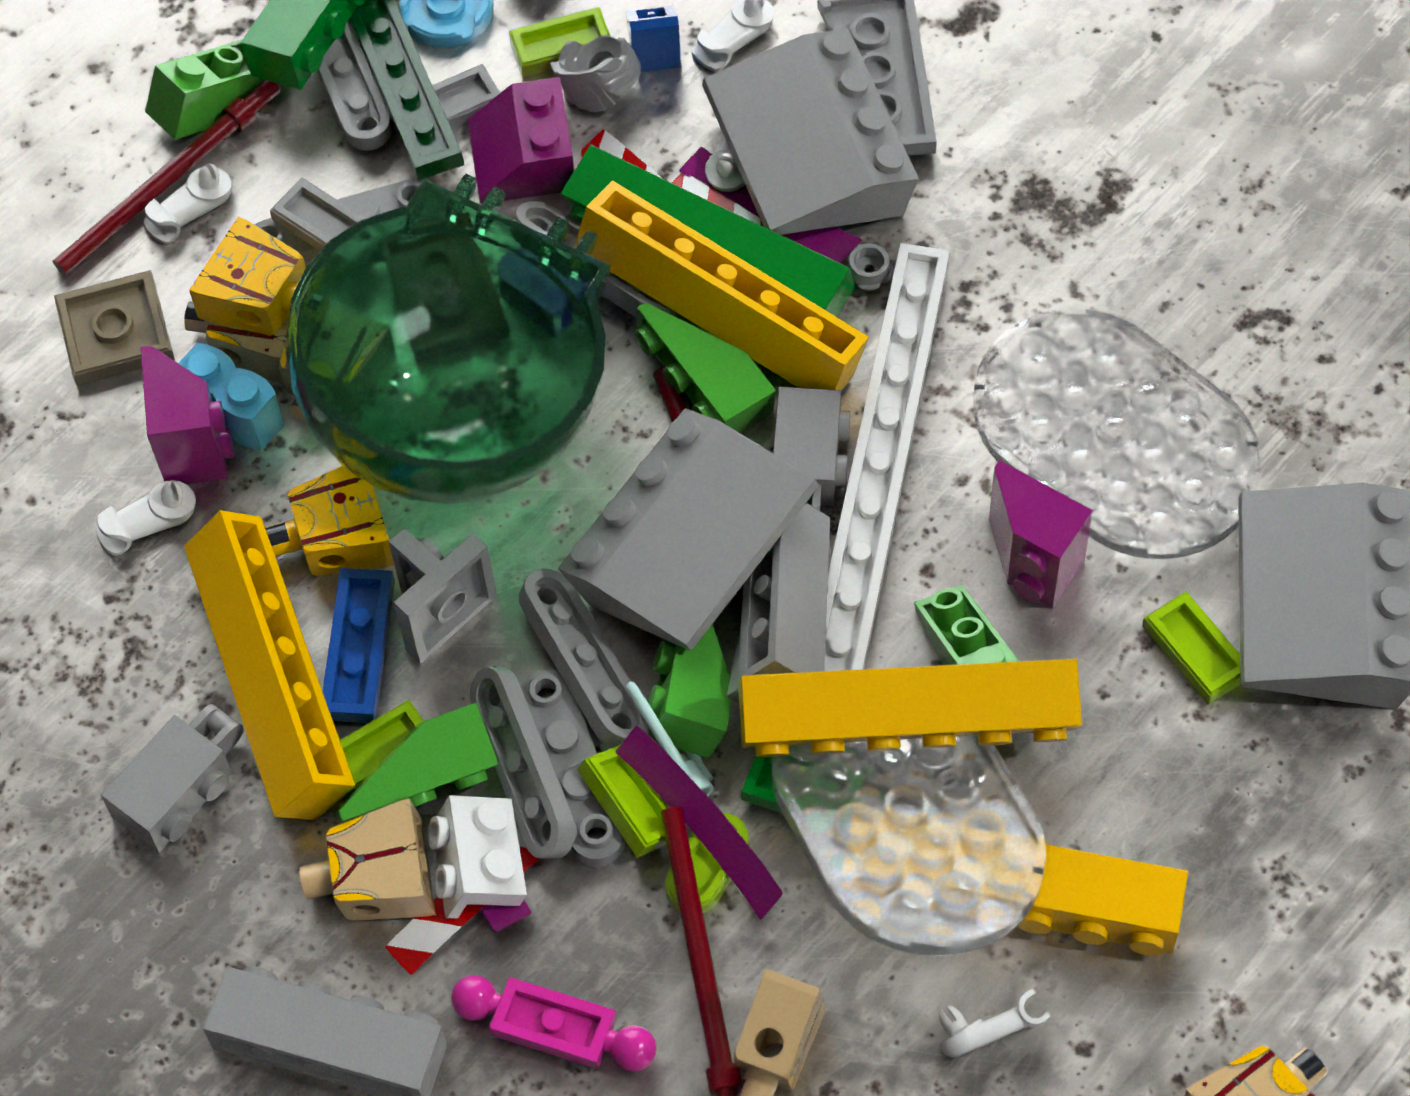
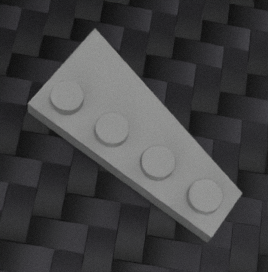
[817,0,937,156]

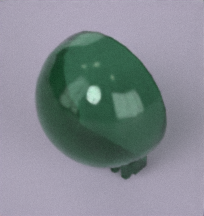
[285,173,611,504]

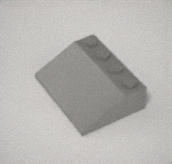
[702,29,919,235]
[557,408,819,651]
[1238,483,1410,709]

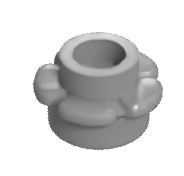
[845,243,894,291]

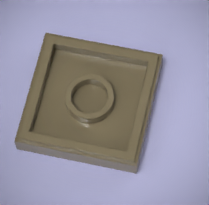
[53,270,175,386]

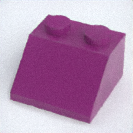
[468,77,574,204]
[140,345,235,485]
[989,460,1093,608]

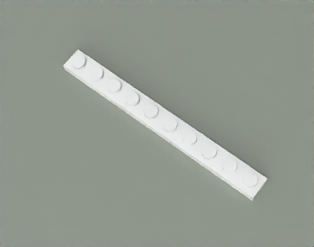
[824,243,950,671]

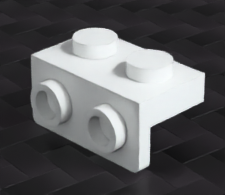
[428,795,527,918]

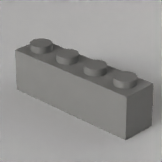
[738,503,830,681]
[203,966,448,1096]

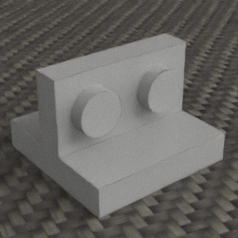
[389,528,497,664]

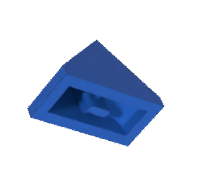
[626,5,682,72]

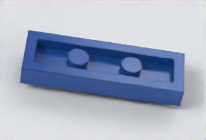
[322,568,395,723]

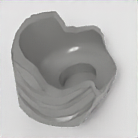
[551,35,641,112]

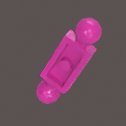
[451,975,657,1072]

